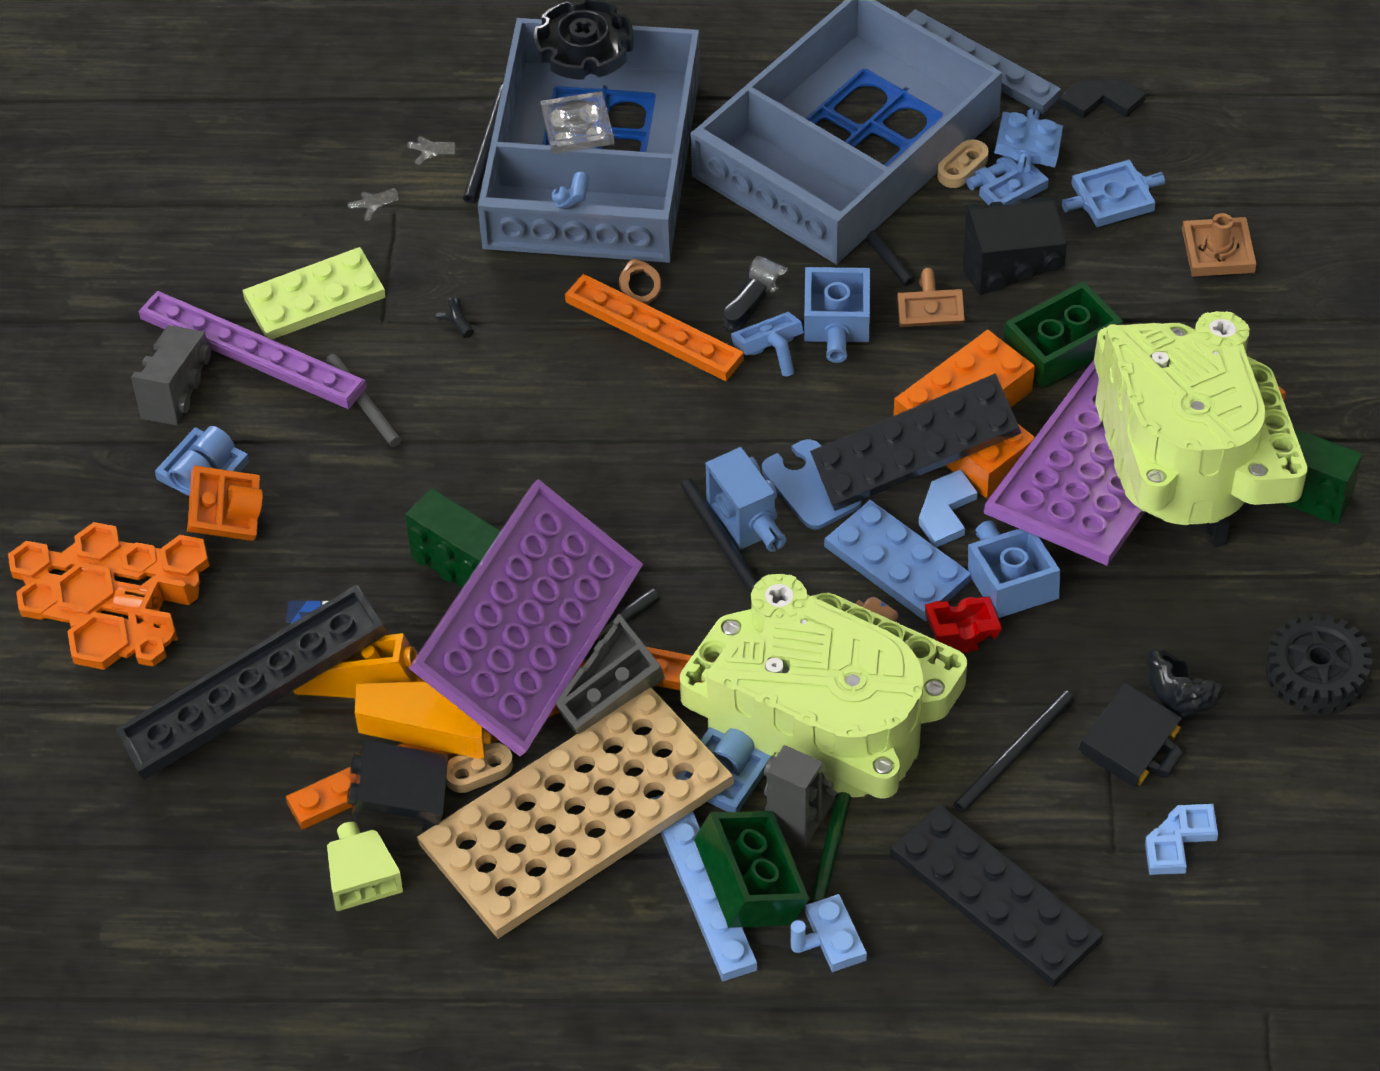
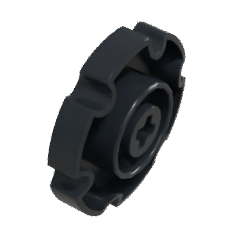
[534,0,634,80]

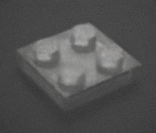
[540,91,614,154]

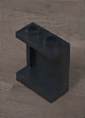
[347,740,448,831]

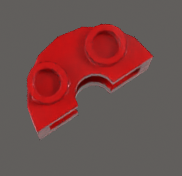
[925,596,1002,654]

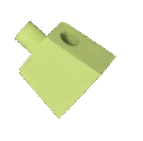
[327,822,403,911]

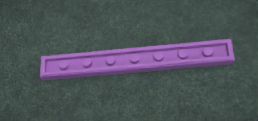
[138,291,367,409]

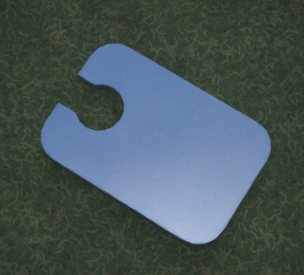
[762,439,862,530]

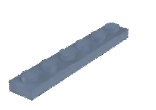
[906,9,1061,114]

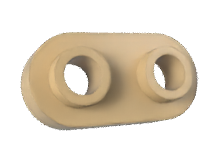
[937,139,989,188]
[446,743,513,793]

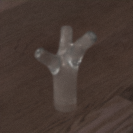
[407,136,455,165]
[348,188,399,221]

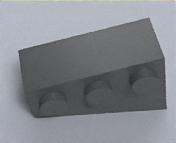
[131,325,211,425]
[555,614,665,734]
[764,745,838,848]

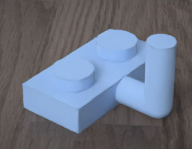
[791,894,867,972]

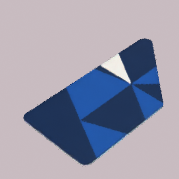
[286,601,328,623]

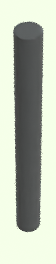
[326,354,401,447]

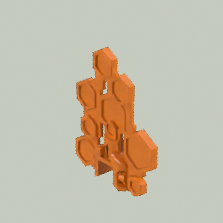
[8,522,209,670]

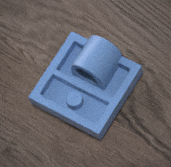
[675,727,771,812]

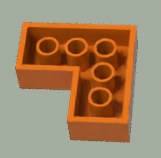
[894,330,1035,499]

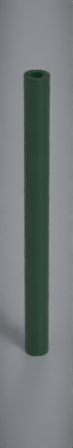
[810,792,851,903]

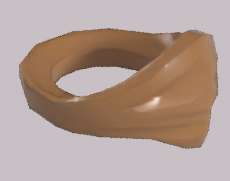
[619,259,661,305]

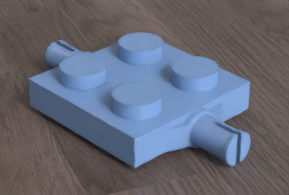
[994,108,1063,174]
[1062,159,1165,227]

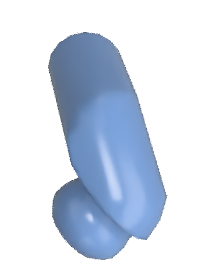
[551,172,589,209]

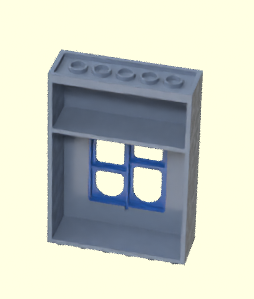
[691,0,1002,265]
[478,18,700,263]

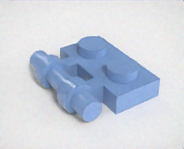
[966,156,1049,206]

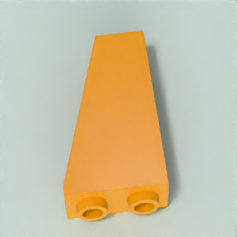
[293,633,425,698]
[355,682,491,759]

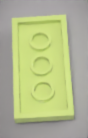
[243,247,386,340]

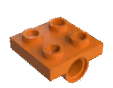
[187,465,262,541]

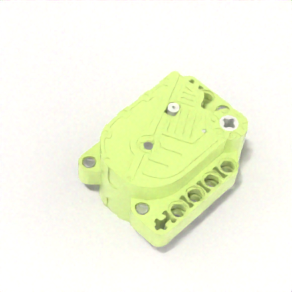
[1094,311,1307,525]
[680,574,967,799]

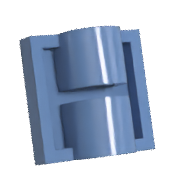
[155,426,249,496]

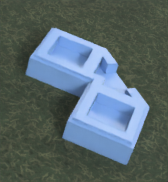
[919,469,977,548]
[1145,804,1218,875]

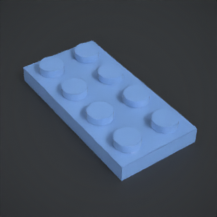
[824,500,971,622]

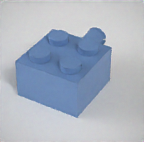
[804,267,870,363]
[706,447,787,552]
[968,521,1060,618]

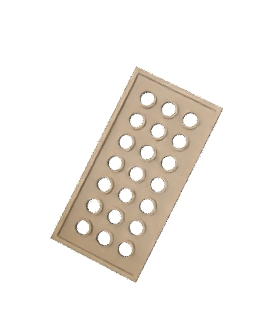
[417,687,734,939]

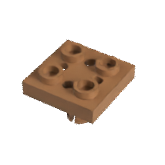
[1182,213,1256,277]

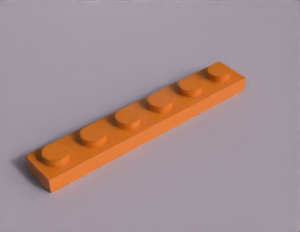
[565,274,744,381]

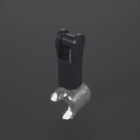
[724,255,787,333]

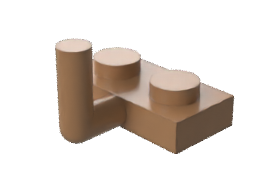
[897,268,965,327]

